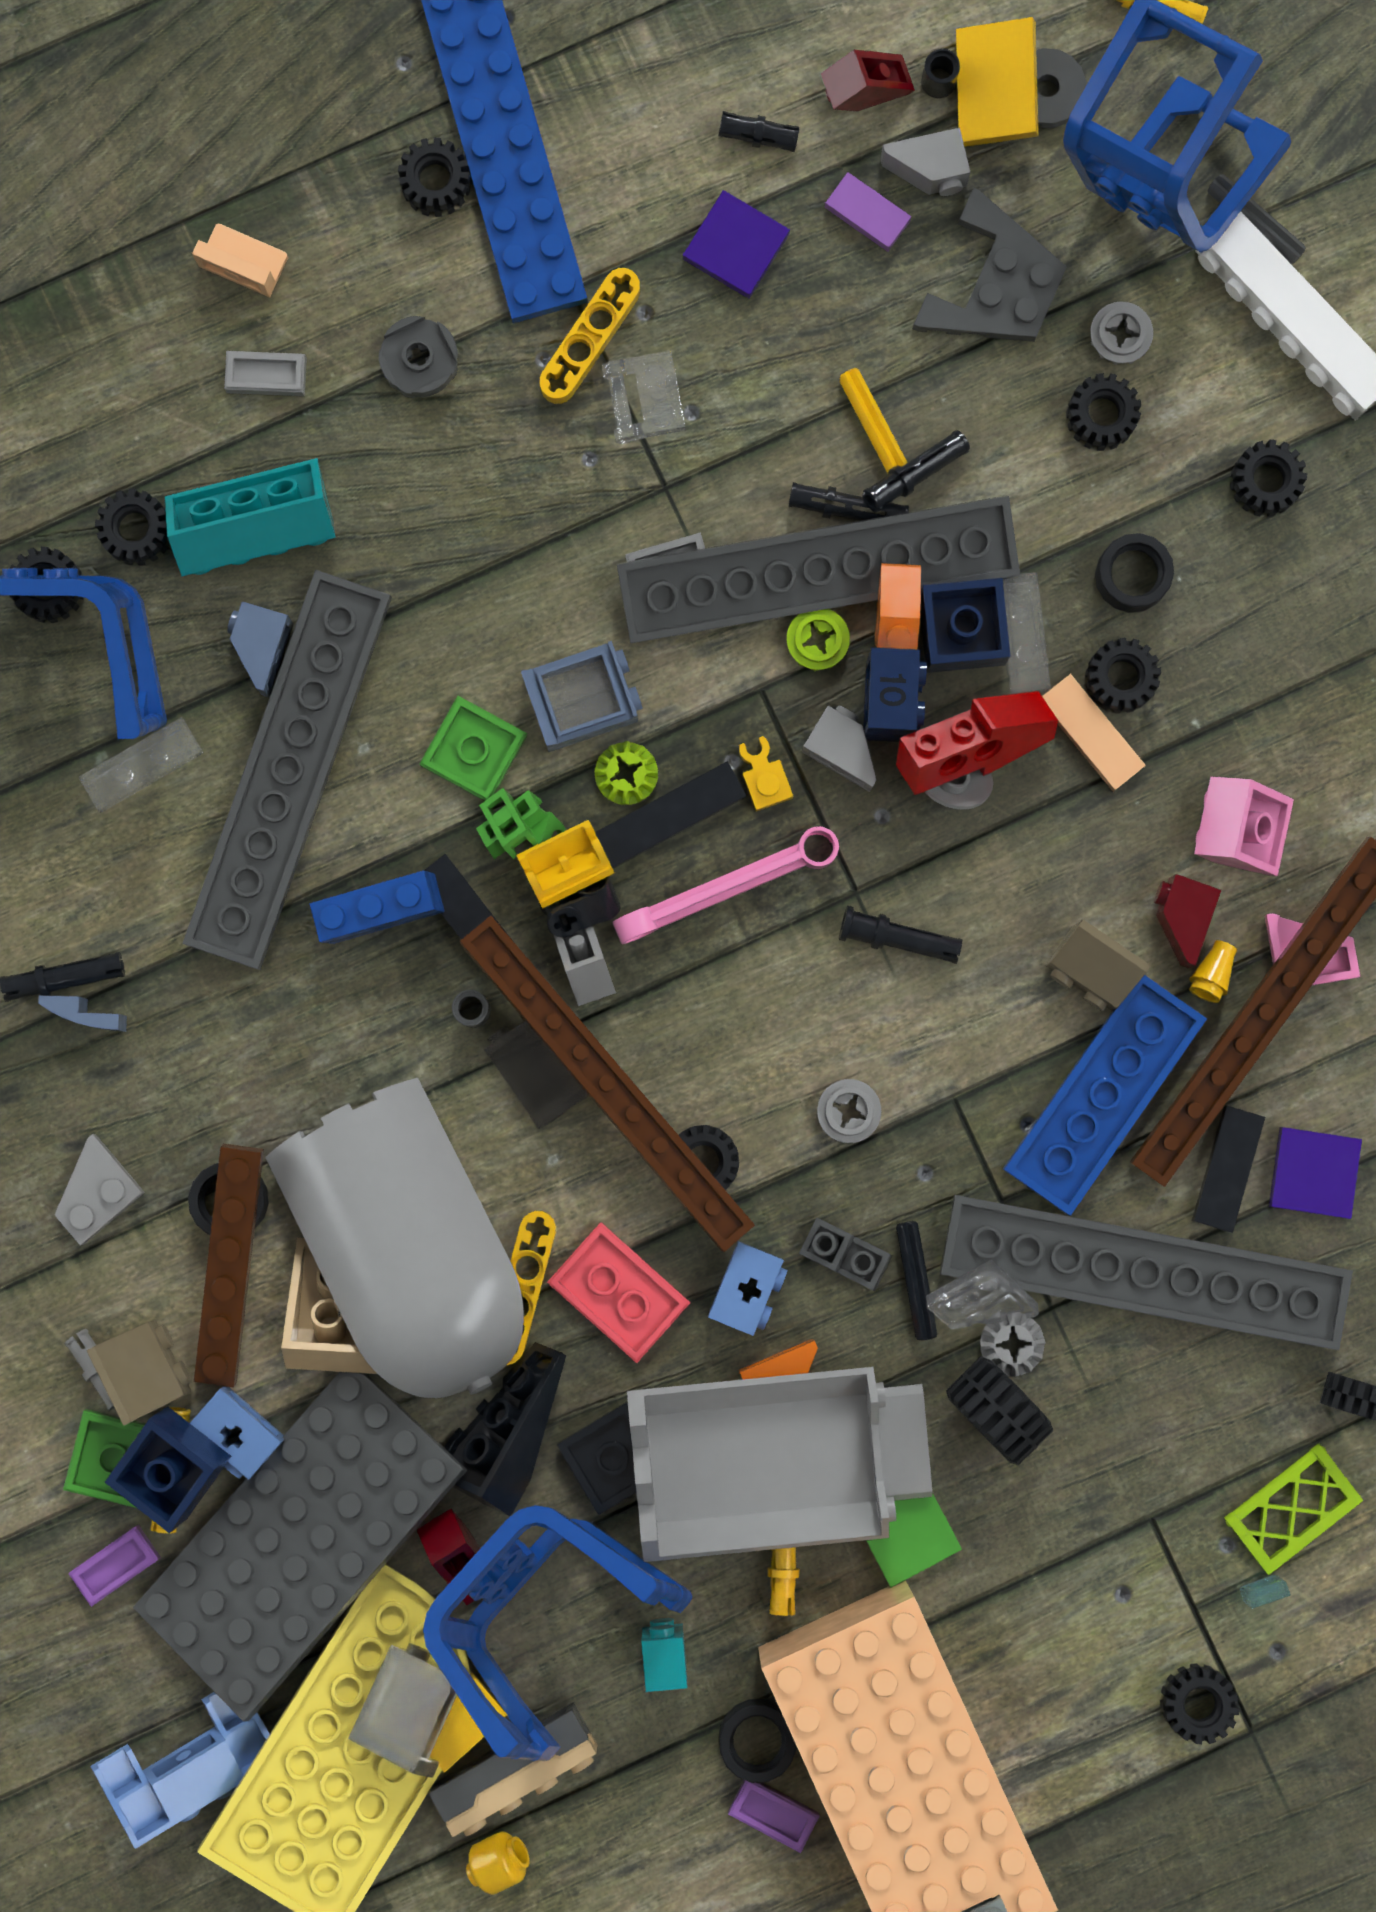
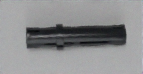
[862,430,970,512]
[788,482,909,521]
[0,952,125,1002]

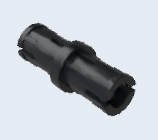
[718,111,800,152]

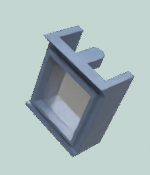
[521,641,643,752]

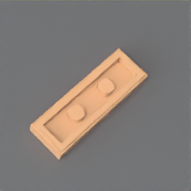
[1042,673,1146,792]

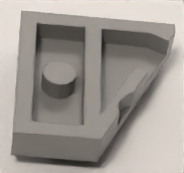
[55,1134,145,1246]

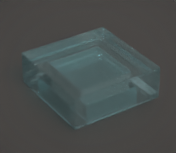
[1239,1575,1291,1609]

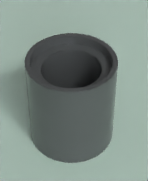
[452,990,491,1028]

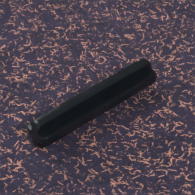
[896,1221,938,1341]

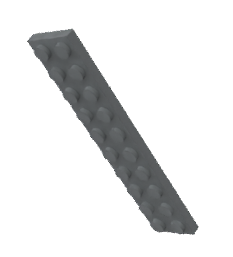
[617,495,1020,643]
[182,570,392,970]
[940,1195,1353,1350]

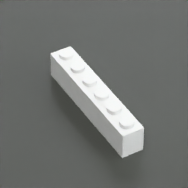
[1195,211,1376,421]

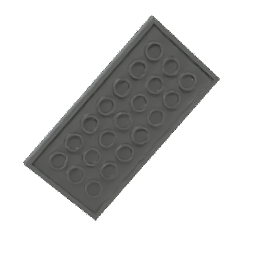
[133,1372,467,1722]

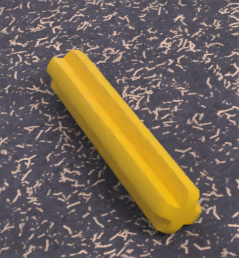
[840,368,908,473]

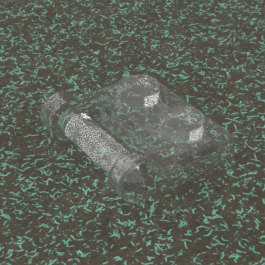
[602,351,685,444]

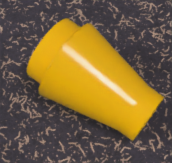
[1189,940,1237,1003]

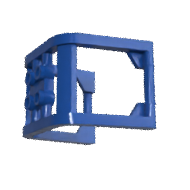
[1063,0,1291,253]
[0,568,167,739]
[423,1505,692,1761]

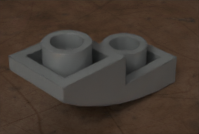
[799,1218,893,1291]

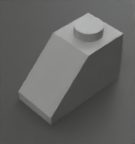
[880,127,971,196]
[802,706,876,792]
[554,917,616,1006]

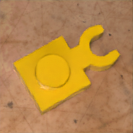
[739,736,794,812]

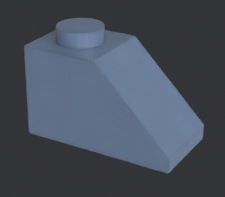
[227,601,293,697]

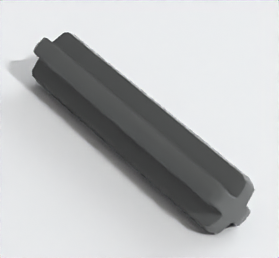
[1207,174,1306,264]

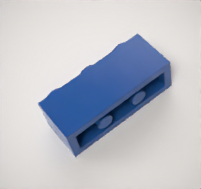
[309,870,445,944]

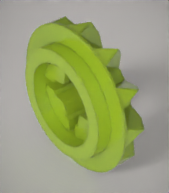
[786,609,850,671]
[594,741,658,805]

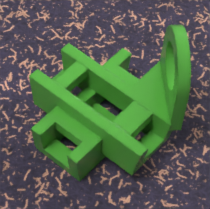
[476,788,566,859]

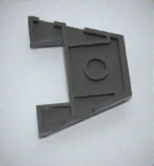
[912,188,1067,342]

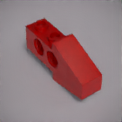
[896,691,1059,795]

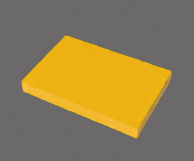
[956,17,1039,147]

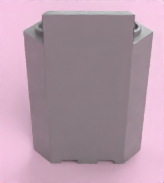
[627,1367,932,1562]

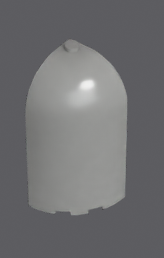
[265,1078,524,1398]

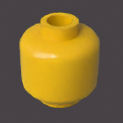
[466,1831,530,1895]

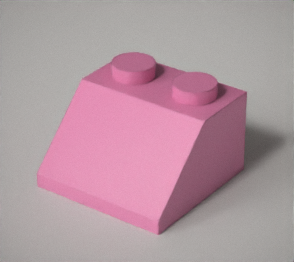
[1194,777,1294,876]

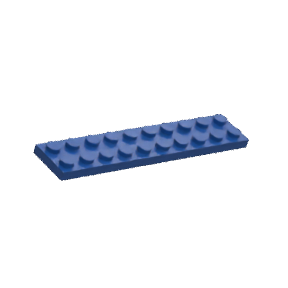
[421,0,588,323]

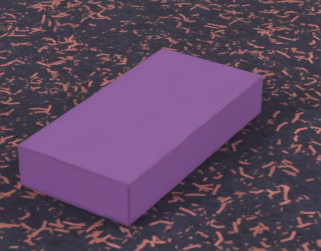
[825,172,912,252]
[68,1524,161,1607]
[728,1780,820,1853]

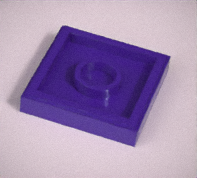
[683,190,790,299]
[1269,1127,1362,1219]

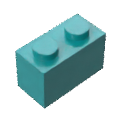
[641,1618,687,1692]

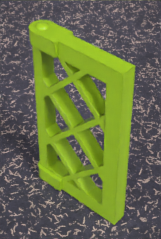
[1224,1443,1364,1575]

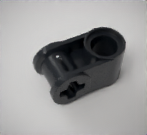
[539,876,621,937]

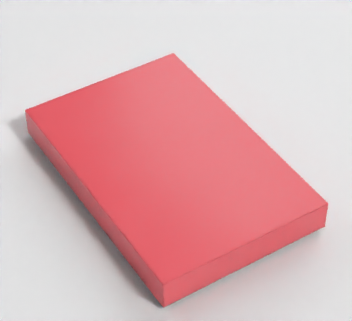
[547,1222,691,1363]

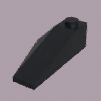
[444,1342,566,1516]

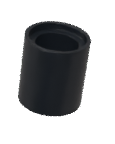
[921,49,960,98]

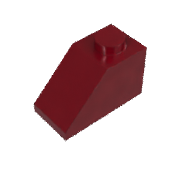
[821,49,915,111]
[1154,874,1221,968]
[417,1509,480,1605]

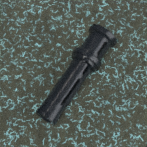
[839,905,963,964]

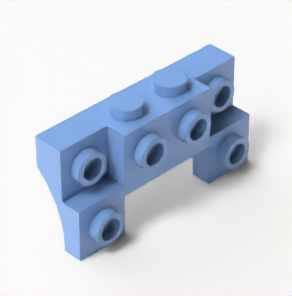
[90,1692,270,1849]

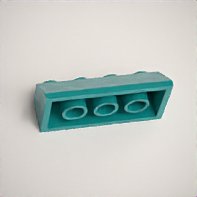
[165,458,336,576]

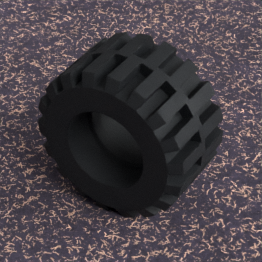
[946,1356,1053,1465]

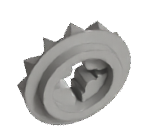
[1090,302,1153,365]
[817,1079,881,1143]
[980,1311,1046,1377]

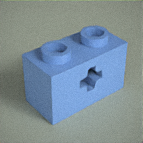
[708,1241,788,1336]
[190,1386,284,1480]

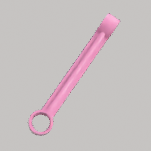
[612,827,839,945]

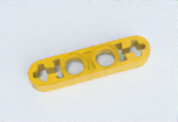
[540,268,640,404]
[507,1211,557,1365]

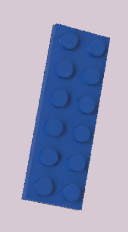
[1003,975,1207,1216]

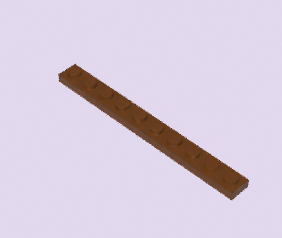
[1130,836,1376,1187]
[459,916,755,1252]

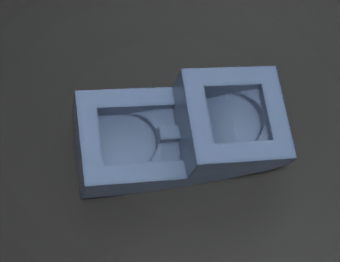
[38,995,127,1032]

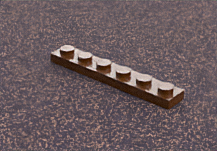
[194,1143,264,1388]

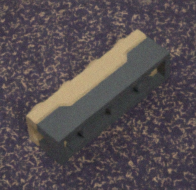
[428,1702,598,1837]

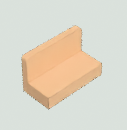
[192,224,288,297]

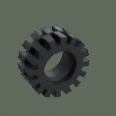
[398,137,471,217]
[1066,373,1141,451]
[1230,439,1307,517]
[95,489,169,566]
[9,546,83,623]
[1085,638,1161,714]
[679,1125,739,1190]
[1320,1371,1376,1421]
[1160,1664,1240,1745]

